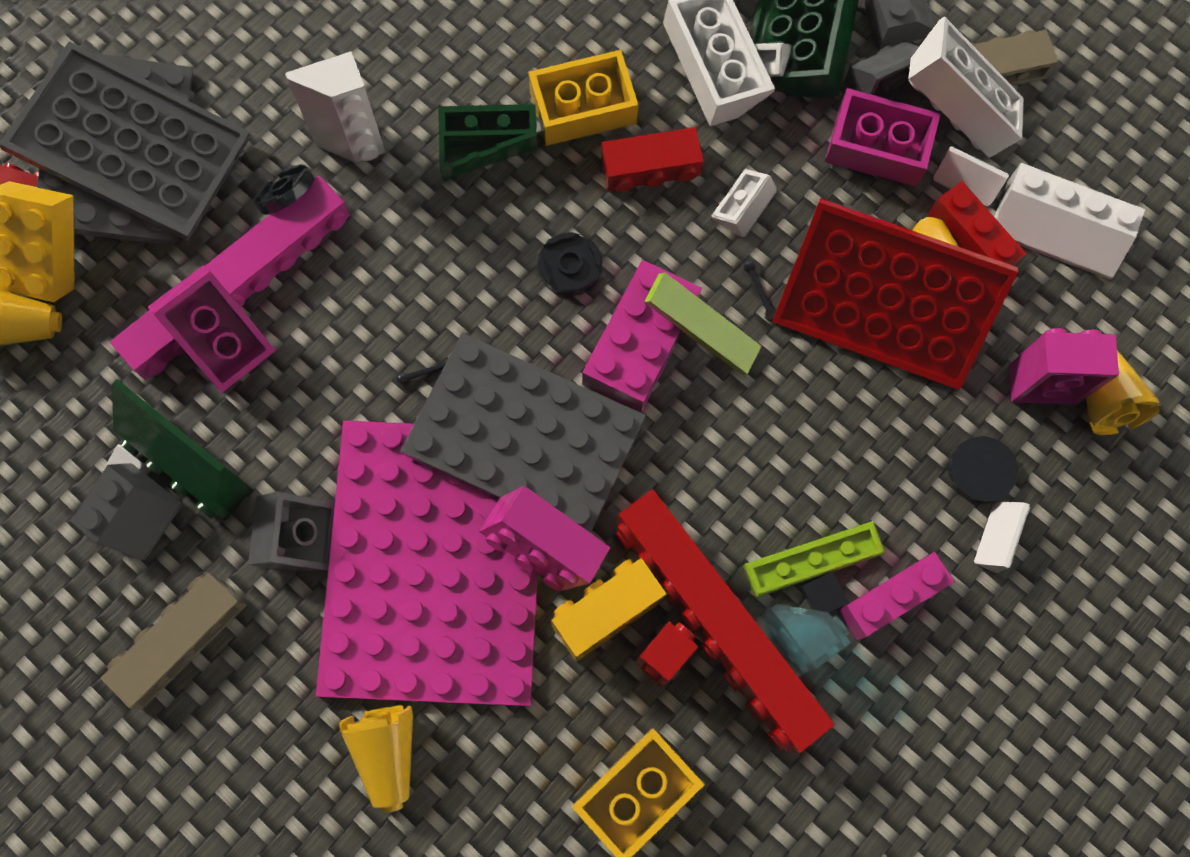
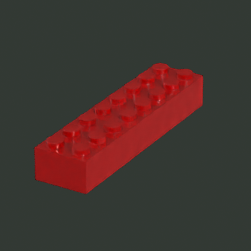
[615,489,835,753]

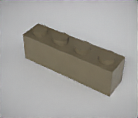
[930,30,1059,103]
[100,572,247,710]

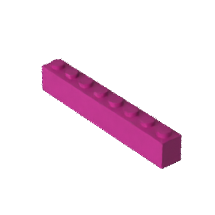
[110,176,350,381]

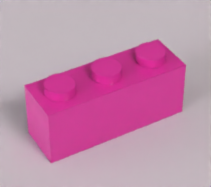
[838,552,955,640]

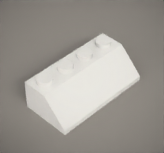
[663,0,775,126]
[908,17,1023,158]
[285,52,386,163]
[995,163,1145,280]

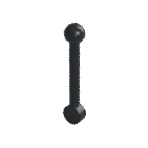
[743,260,776,322]
[395,362,446,385]

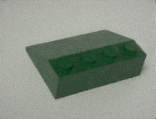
[750,0,859,98]
[112,379,253,521]

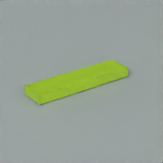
[644,272,761,374]
[743,521,885,598]

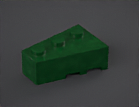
[438,104,537,181]

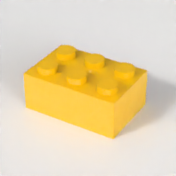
[529,50,638,146]
[0,181,75,302]
[551,558,667,662]
[572,728,705,857]

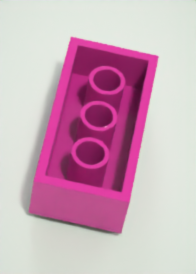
[582,260,702,413]

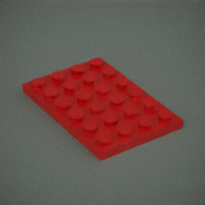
[772,198,1018,390]

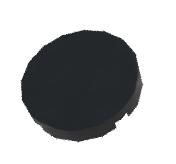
[254,164,314,215]
[538,232,602,297]
[947,436,1018,504]

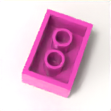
[824,88,941,187]
[148,265,276,393]
[1009,328,1119,405]
[479,486,610,591]

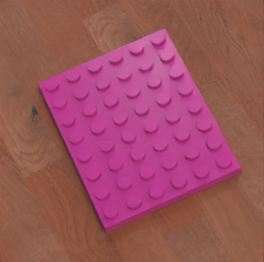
[316,420,538,706]

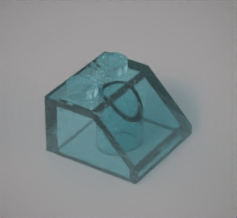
[760,604,851,673]

